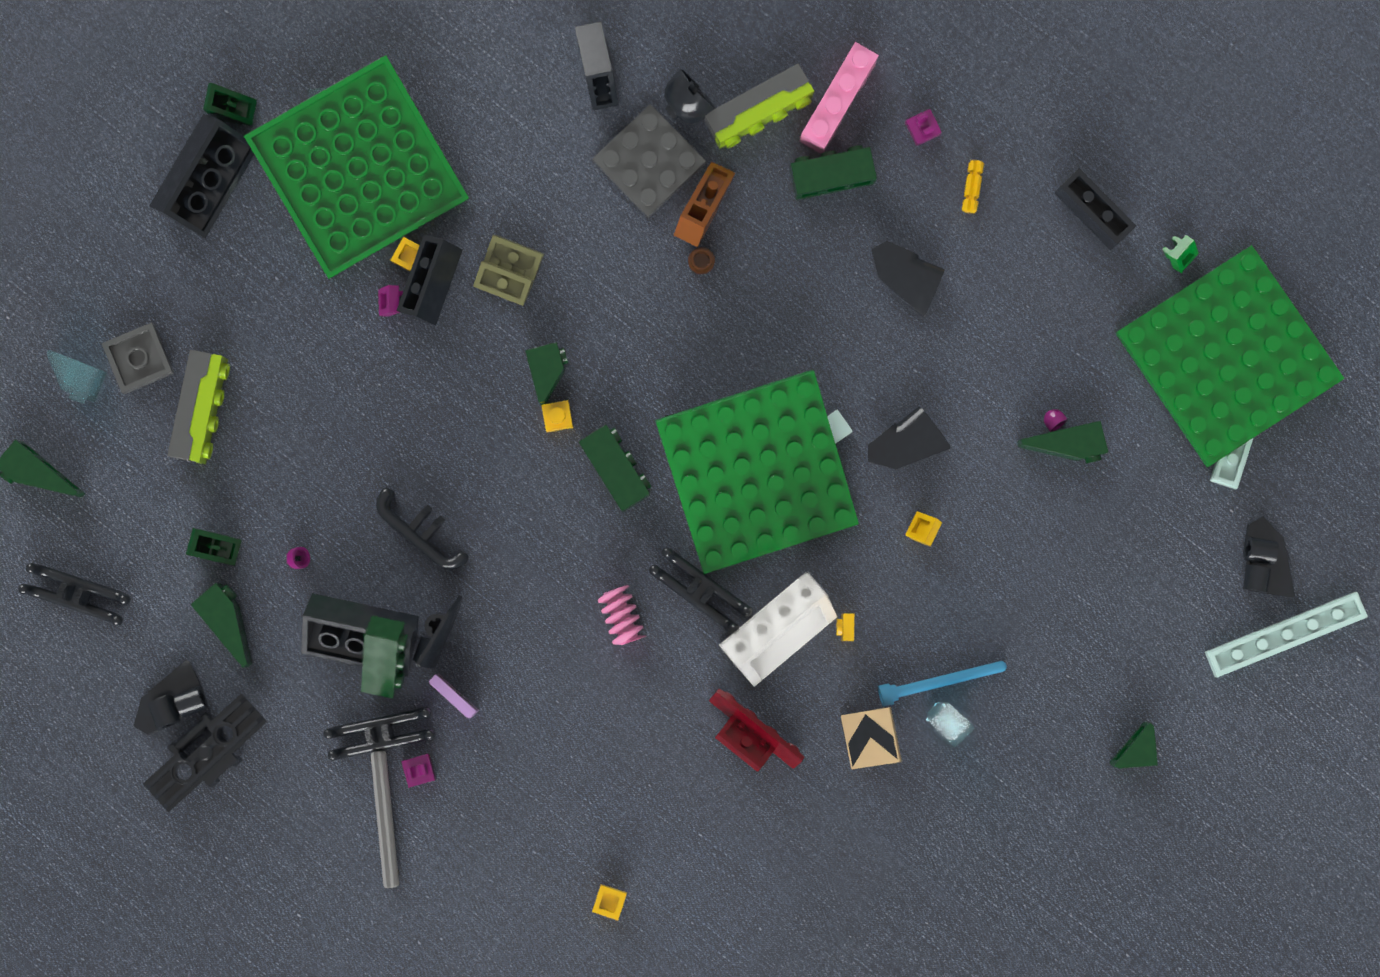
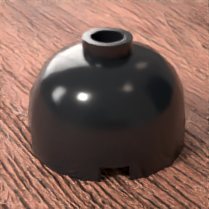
[664,69,716,123]

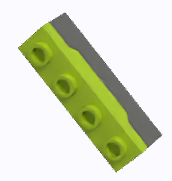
[704,63,814,149]
[167,350,230,464]

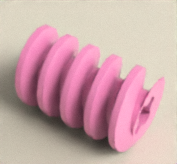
[598,585,646,645]

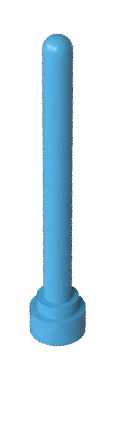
[878,661,1007,707]

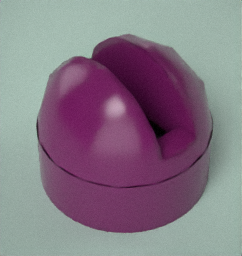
[1044,409,1068,432]
[286,547,310,569]

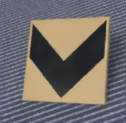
[841,707,902,769]

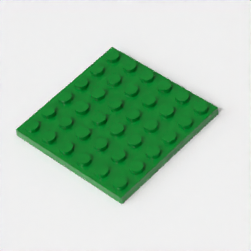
[244,55,469,279]
[1116,245,1345,467]
[655,370,859,574]

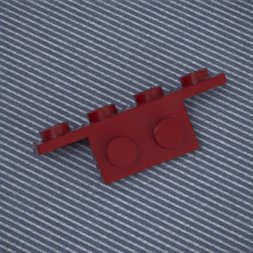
[709,689,805,772]

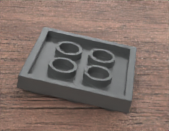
[592,104,706,218]

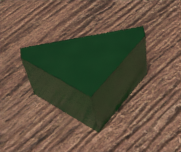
[203,83,257,126]
[186,528,242,566]
[1109,722,1158,769]

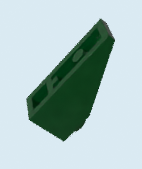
[1017,421,1108,464]
[0,440,86,497]
[190,583,253,667]

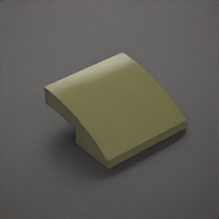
[473,234,544,306]

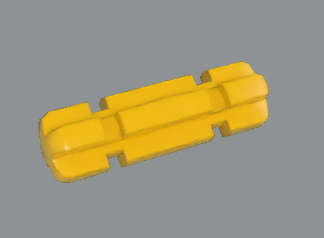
[962,160,984,213]

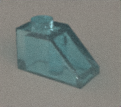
[47,350,107,404]
[926,702,975,747]

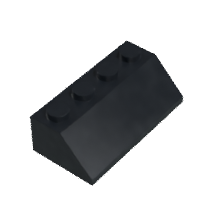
[149,113,255,238]
[301,593,419,677]

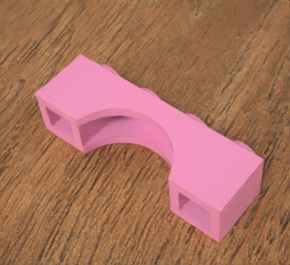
[800,42,879,154]

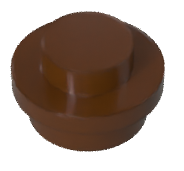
[688,247,715,275]

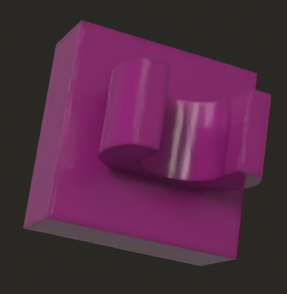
[905,109,942,146]
[378,285,403,317]
[401,753,436,788]

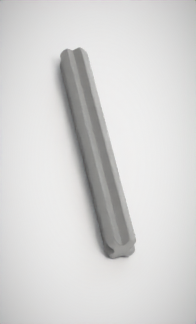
[371,751,399,888]

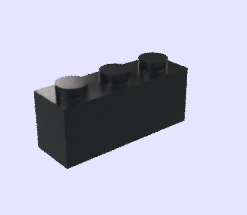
[1054,168,1136,251]
[396,235,463,326]

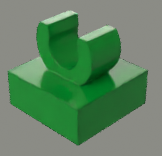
[1163,235,1199,273]

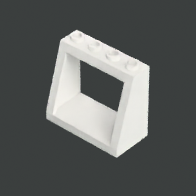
[719,573,837,687]

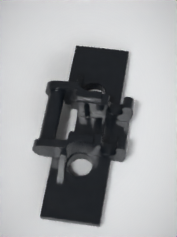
[143,693,267,812]

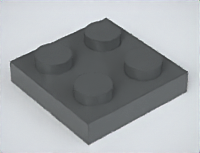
[101,323,174,394]

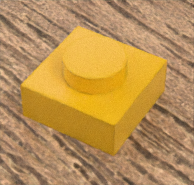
[391,237,420,272]
[541,400,573,432]
[905,511,942,547]
[836,613,854,641]
[592,884,627,920]

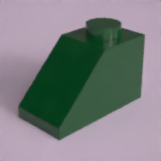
[525,342,568,405]

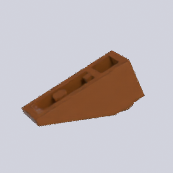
[674,161,735,247]

